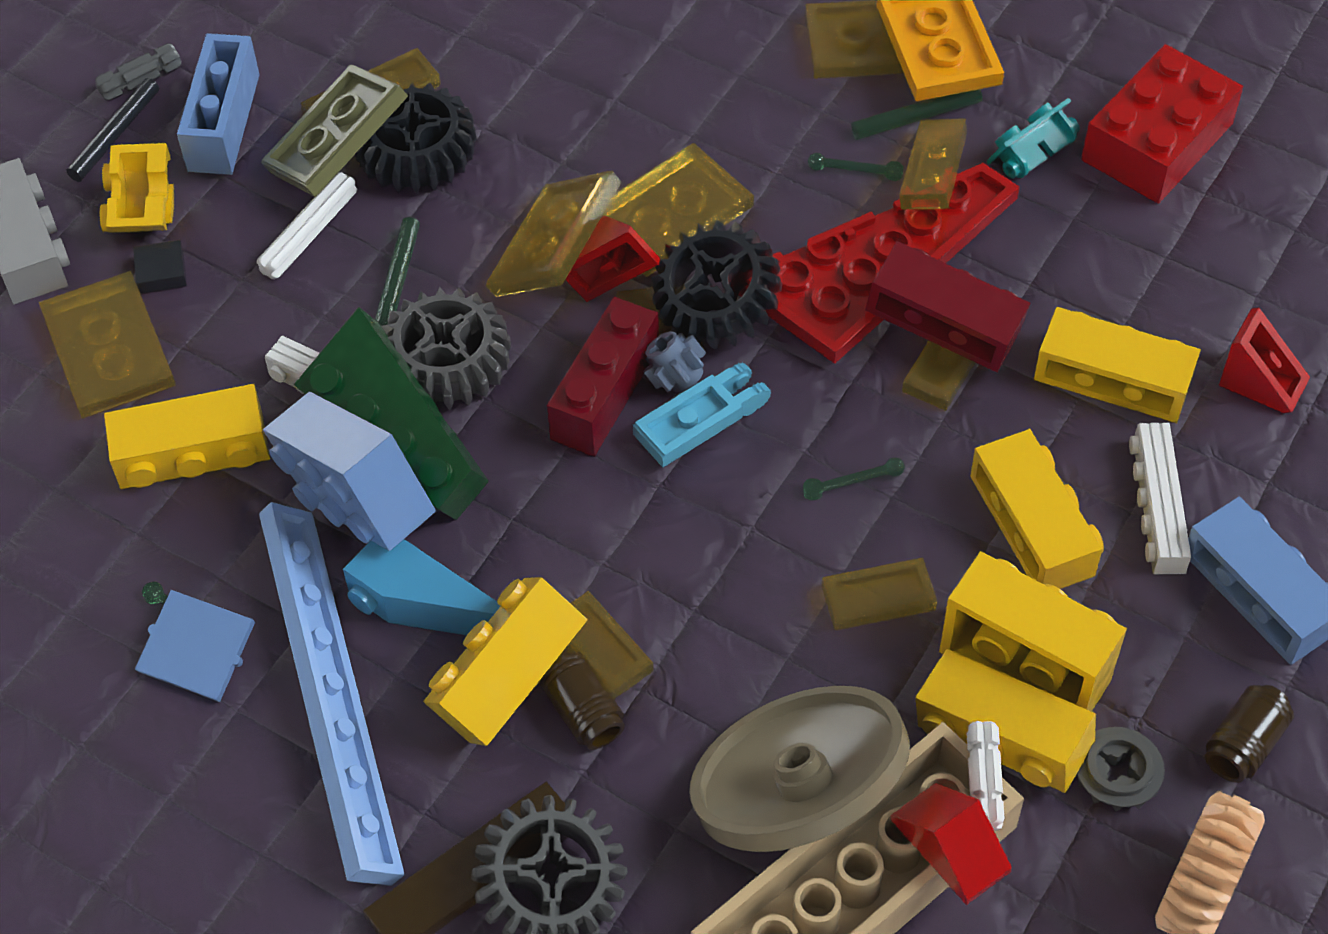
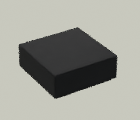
[133,240,187,294]

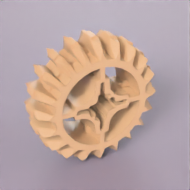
[1155,791,1265,934]

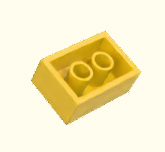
[939,551,1127,711]

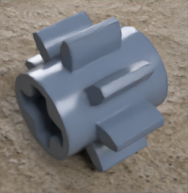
[643,331,706,393]

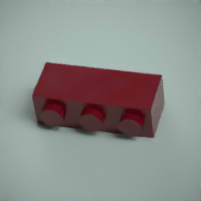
[865,241,1031,373]
[547,296,659,457]

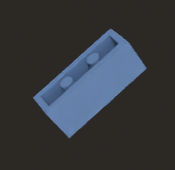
[177,34,260,175]
[1188,496,1328,665]

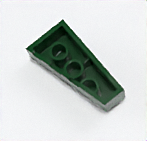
[294,307,489,520]

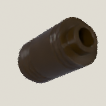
[539,650,625,750]
[1205,685,1294,783]

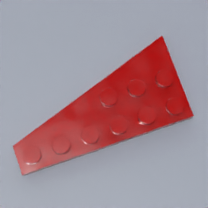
[738,163,1020,364]

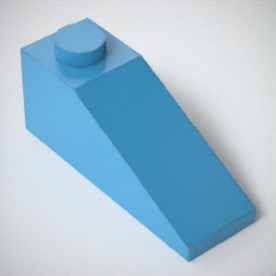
[343,539,500,635]

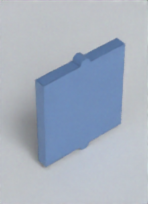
[135,590,255,702]

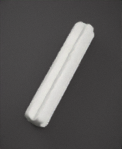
[257,172,357,280]

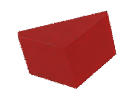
[556,215,661,302]
[1219,307,1310,413]
[891,783,1012,905]

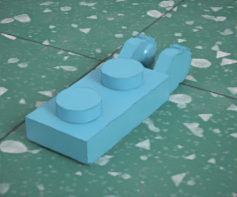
[633,362,771,467]

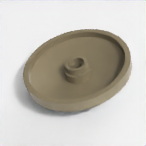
[690,686,910,852]

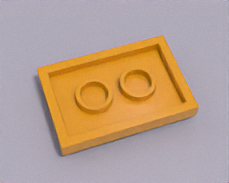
[877,0,1004,101]

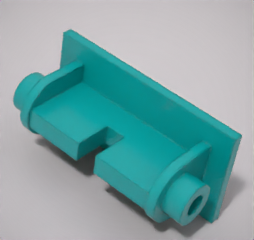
[986,98,1080,179]

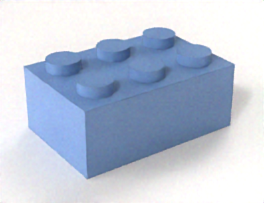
[263,391,436,551]

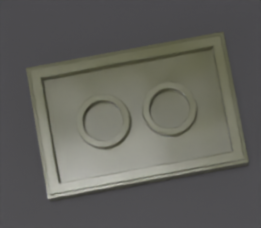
[260,64,408,197]

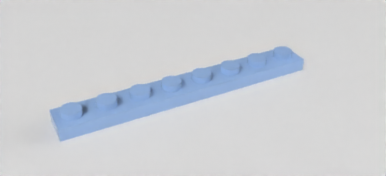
[259,502,405,886]

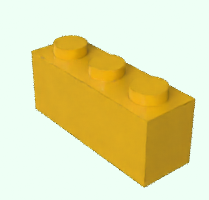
[1034,306,1201,423]
[104,384,270,489]
[970,429,1104,589]
[423,577,588,746]
[915,649,1096,793]

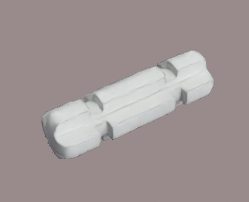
[967,721,1005,831]

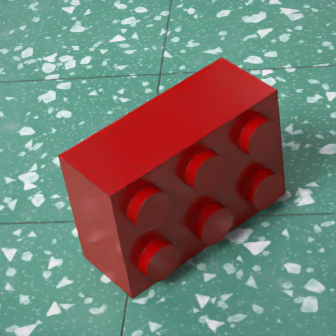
[1081,44,1244,204]

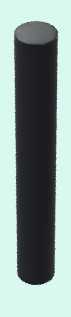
[66,78,159,182]

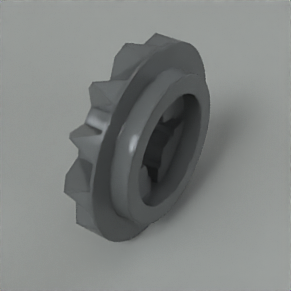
[1077,727,1165,812]

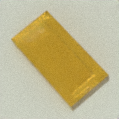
[821,557,937,630]
[565,591,654,699]

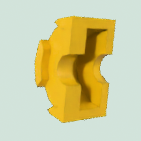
[100,143,174,233]

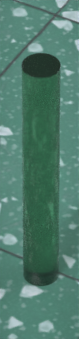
[851,89,982,140]
[375,217,420,326]

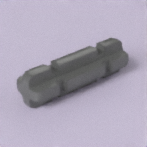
[95,43,181,101]

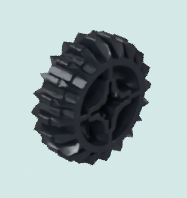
[355,82,477,194]
[651,219,782,350]

